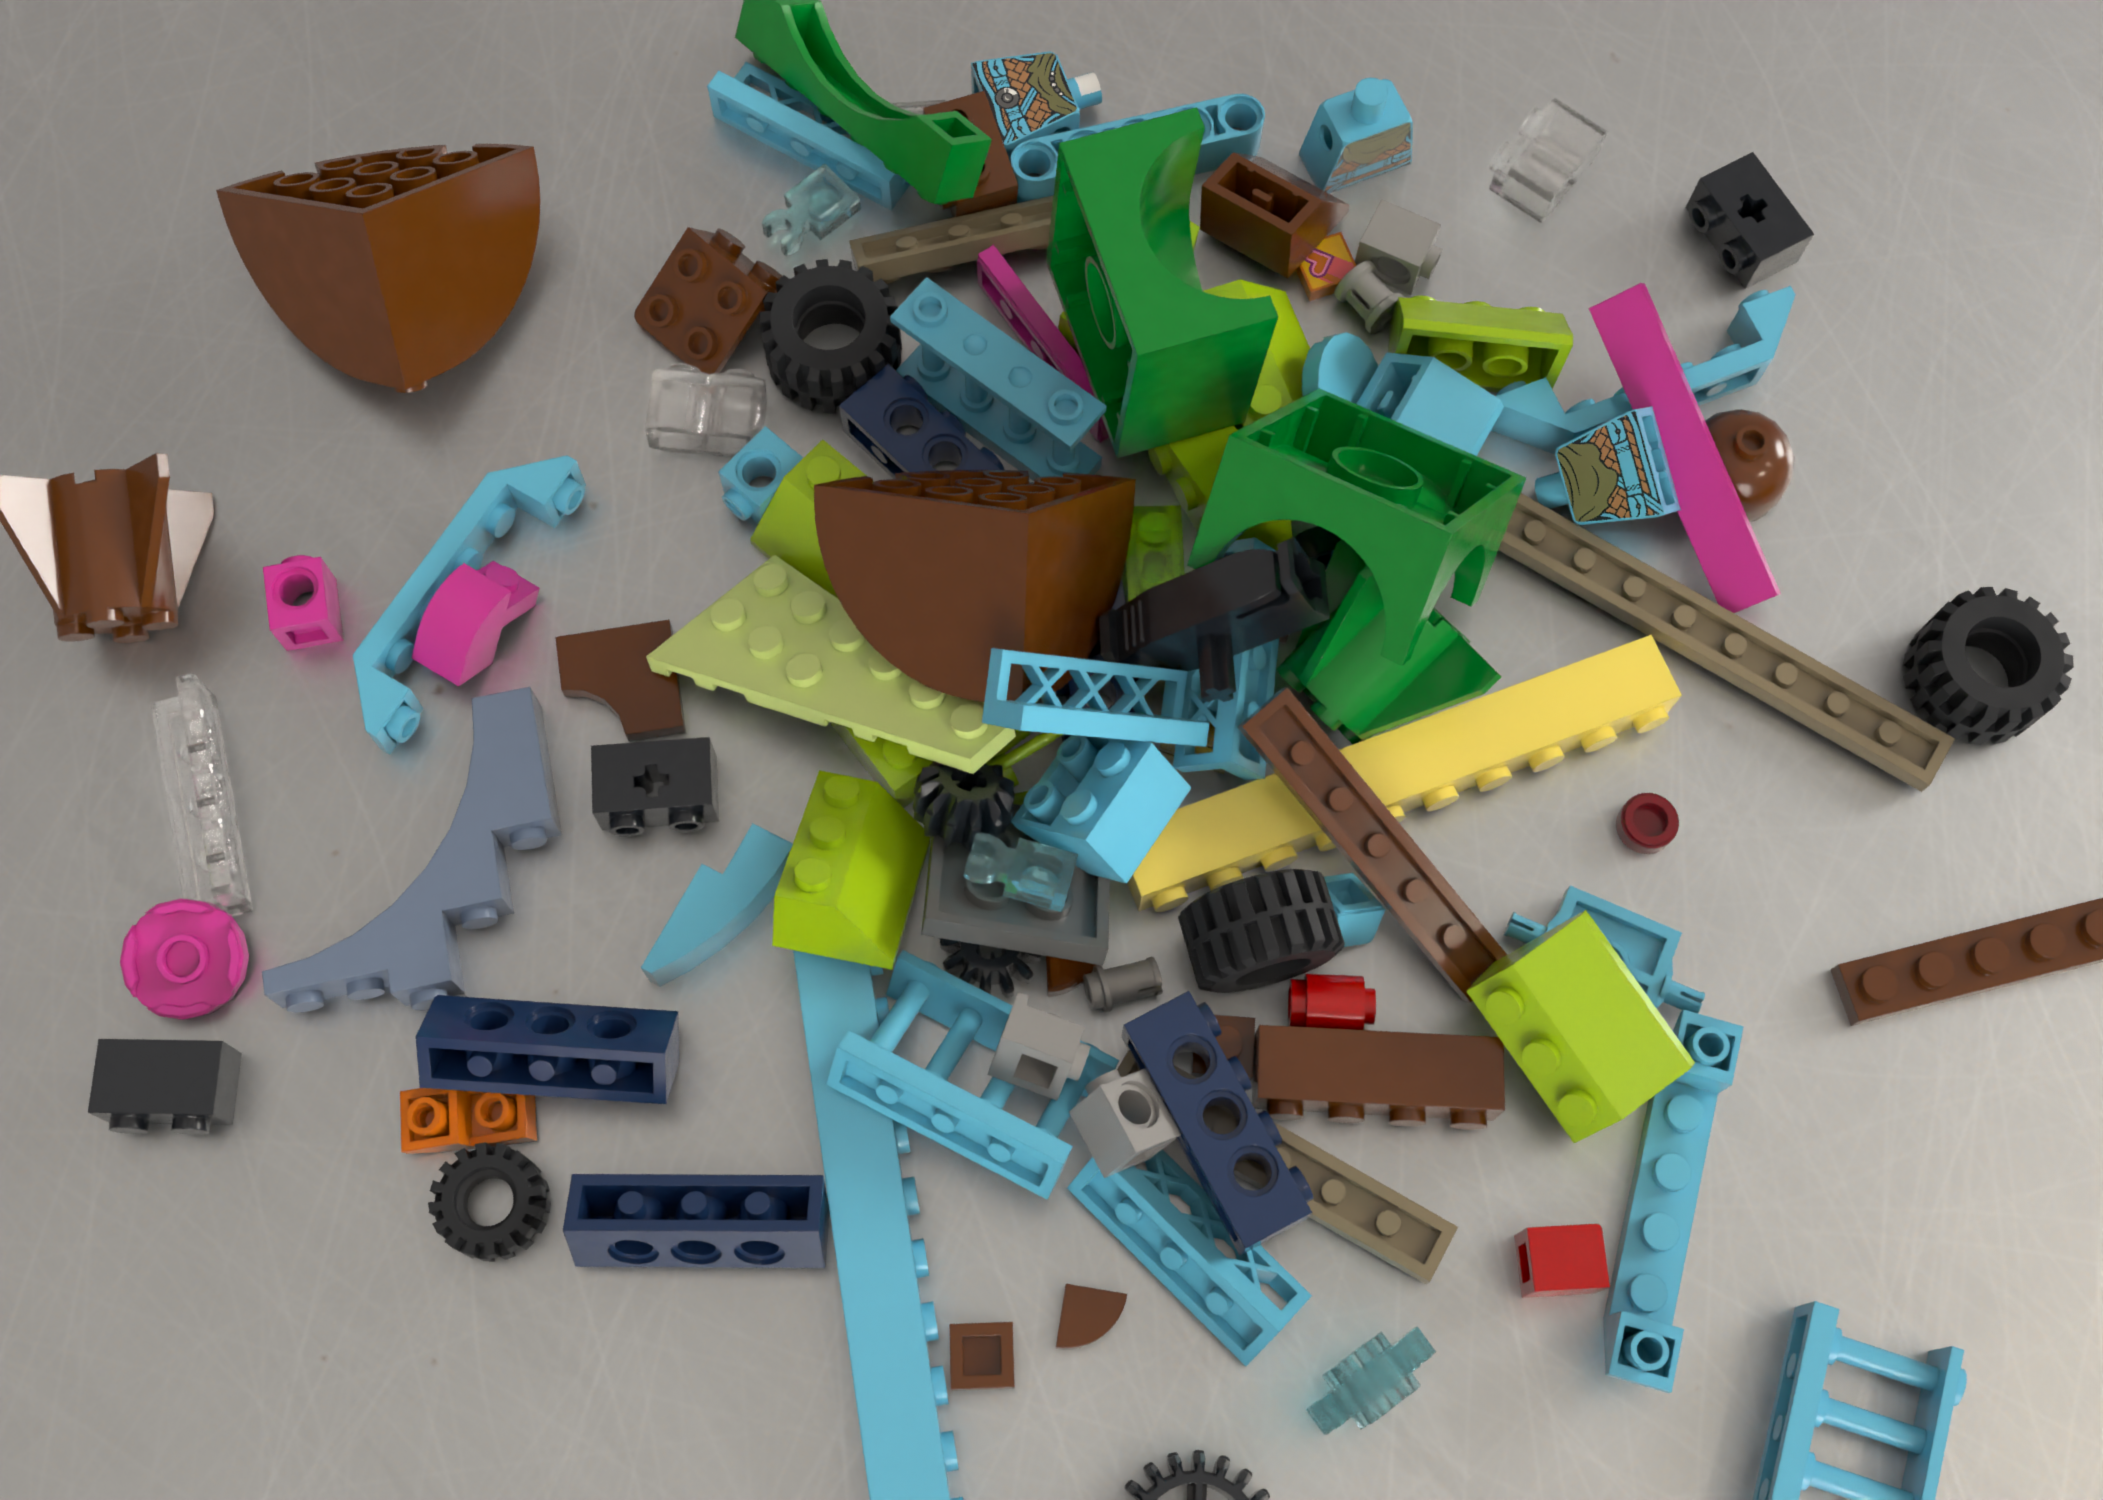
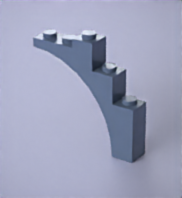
[262,687,562,1013]

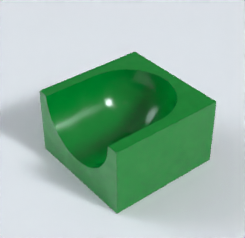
[1046,107,1278,458]

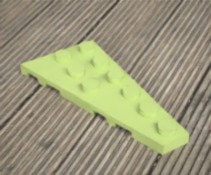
[646,555,1016,774]

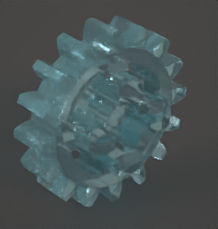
[1306,1326,1436,1435]

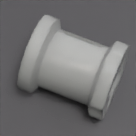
[1334,261,1405,334]

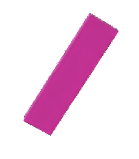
[977,245,1109,443]

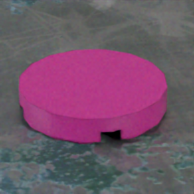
[120,898,249,1020]

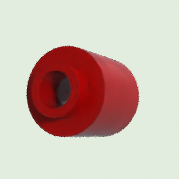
[1288,974,1376,1030]

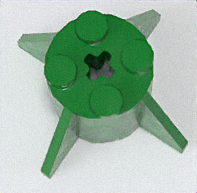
[1276,539,1502,744]

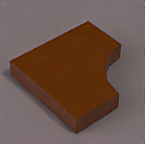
[555,619,686,741]

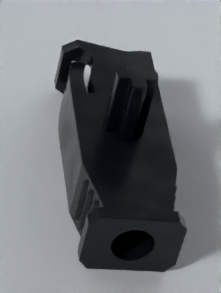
[1099,537,1330,702]

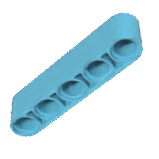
[1011,94,1265,203]

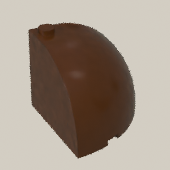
[216,144,540,393]
[814,470,1136,702]

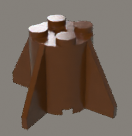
[0,453,214,643]

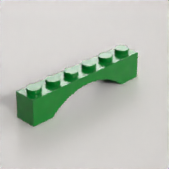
[735,0,992,205]

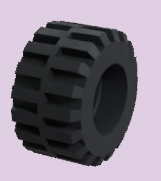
[759,259,902,414]
[1903,587,2074,745]
[1178,869,1345,993]

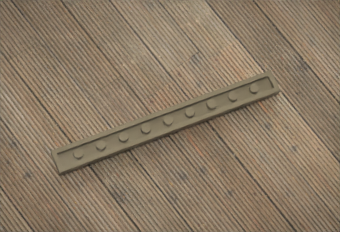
[1498,493,1955,792]

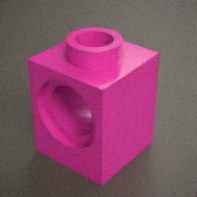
[263,555,344,651]

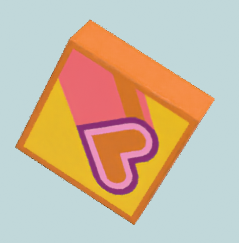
[1296,232,1356,302]

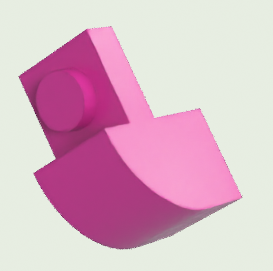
[411,561,540,687]

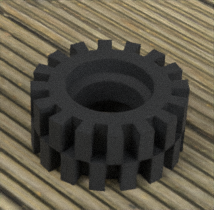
[428,1142,551,1262]

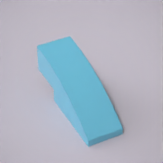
[641,823,793,987]

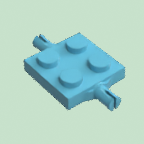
[1504,885,1705,1013]

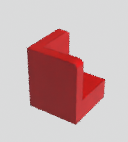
[1514,1224,1610,1298]

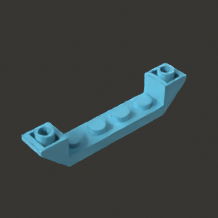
[1491,285,1796,455]
[353,455,586,755]
[1603,1009,1744,1393]

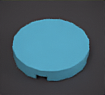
[1302,332,1378,404]

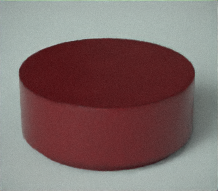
[1616,793,1679,854]

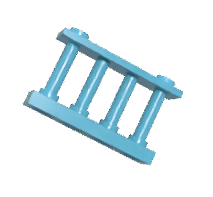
[890,277,1107,481]
[826,950,1119,1200]
[1752,1301,1967,1500]

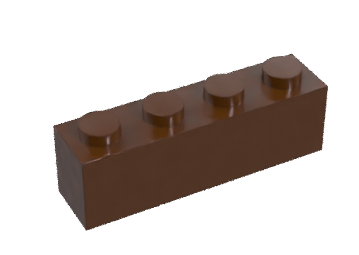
[1252,1025,1505,1130]

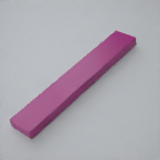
[1588,283,1781,613]

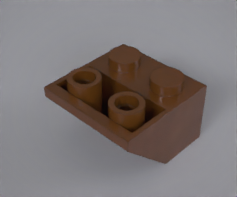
[1200,152,1349,279]

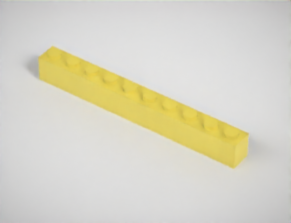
[1127,635,1682,912]

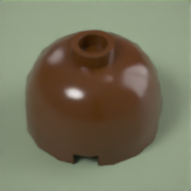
[1705,409,1795,522]

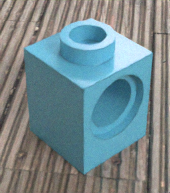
[718,426,803,524]

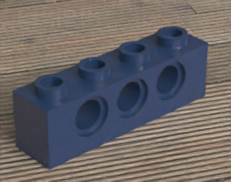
[839,364,1005,479]
[1121,991,1314,1256]
[415,995,679,1104]
[563,1174,830,1268]

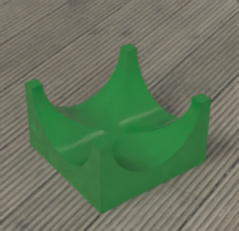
[1187,388,1526,666]

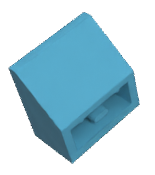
[1357,352,1504,456]
[1011,735,1191,884]

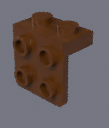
[634,227,782,379]

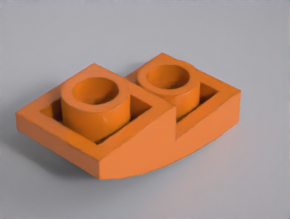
[400,1088,537,1154]

